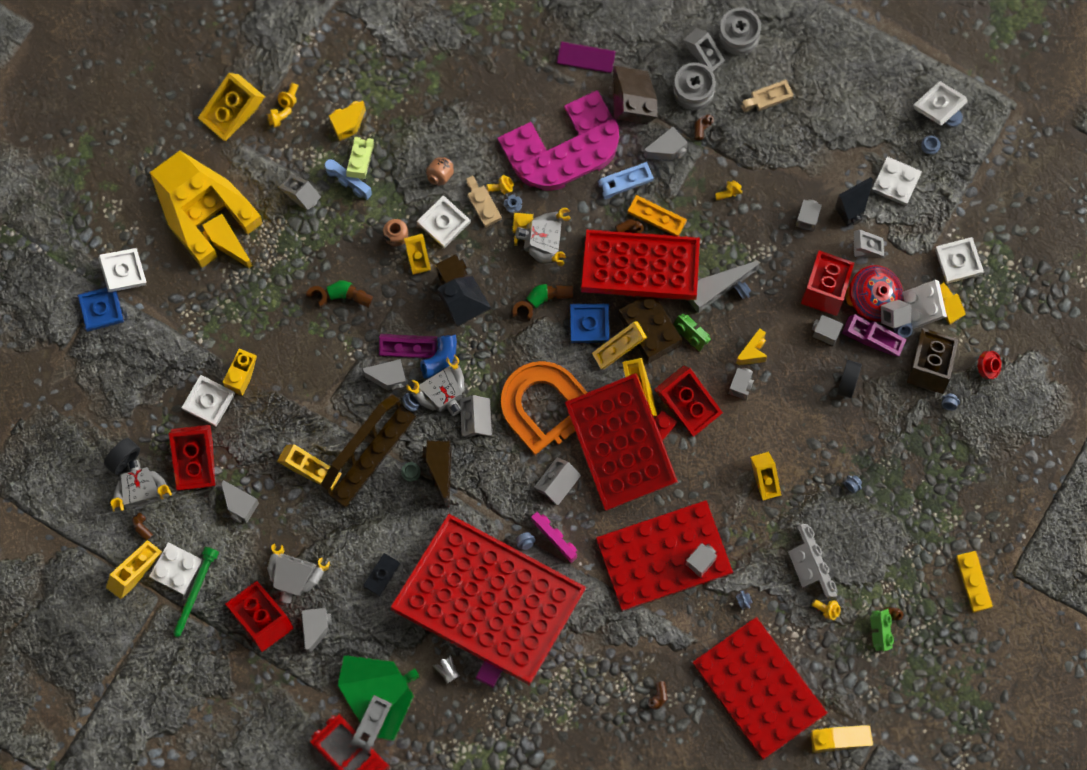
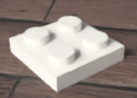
[914,81,968,125]
[872,157,922,206]
[417,195,471,248]
[935,237,984,284]
[99,248,146,292]
[903,280,947,329]
[182,375,235,427]
[149,542,203,595]

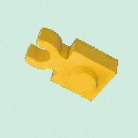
[513,213,533,246]

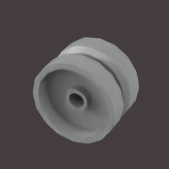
[719,8,761,55]
[673,62,716,110]

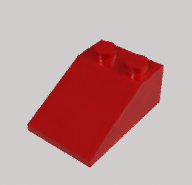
[801,250,854,316]
[654,365,723,437]
[169,425,216,490]
[225,581,294,652]

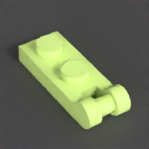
[346,137,374,179]

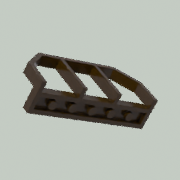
[321,394,417,508]

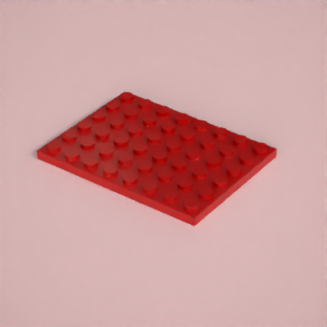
[390,514,586,686]

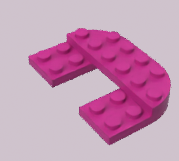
[498,90,619,191]

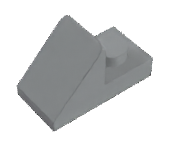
[854,230,884,257]

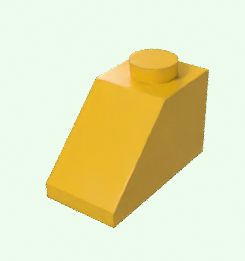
[750,452,781,500]

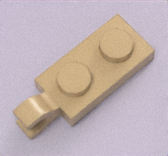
[741,80,794,112]
[466,176,502,228]

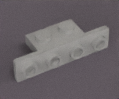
[788,524,837,598]

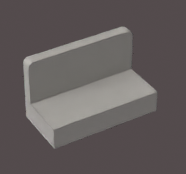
[460,395,492,438]
[534,457,581,505]

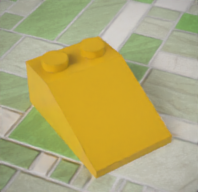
[198,73,265,141]

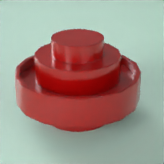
[977,351,1002,379]

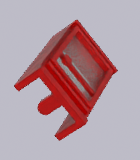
[310,714,390,770]

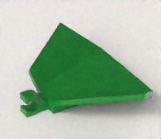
[338,655,420,741]

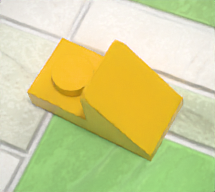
[404,234,431,275]
[940,283,966,325]
[736,328,767,365]

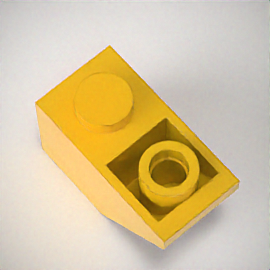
[329,100,366,141]
[223,348,257,396]

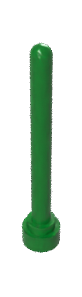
[173,546,219,637]

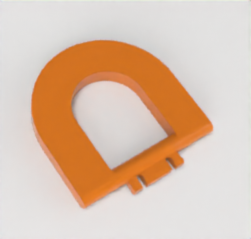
[501,361,588,455]

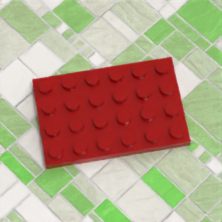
[581,230,700,300]
[565,373,678,511]
[596,500,733,612]
[692,617,827,760]

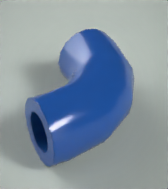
[420,334,457,379]

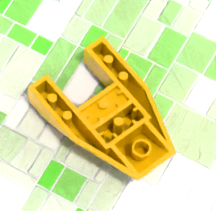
[150,151,263,268]

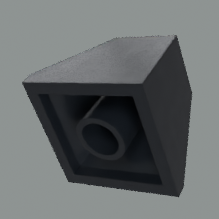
[835,177,873,226]
[438,276,491,327]

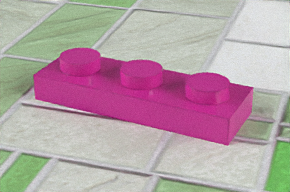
[531,512,577,563]

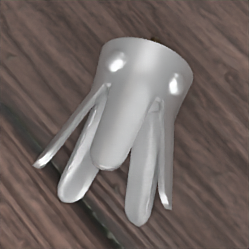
[433,655,460,686]

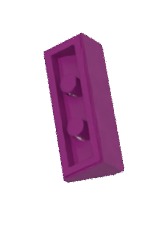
[557,42,616,73]
[379,334,437,358]

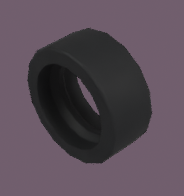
[837,360,862,399]
[104,438,140,475]

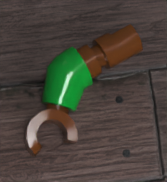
[306,280,373,308]
[512,284,573,321]

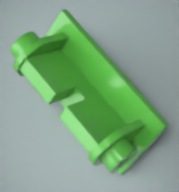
[673,313,711,352]
[870,609,894,651]

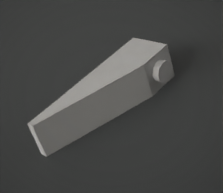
[688,261,760,313]

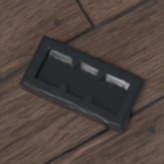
[363,553,401,597]

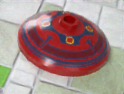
[849,265,903,322]

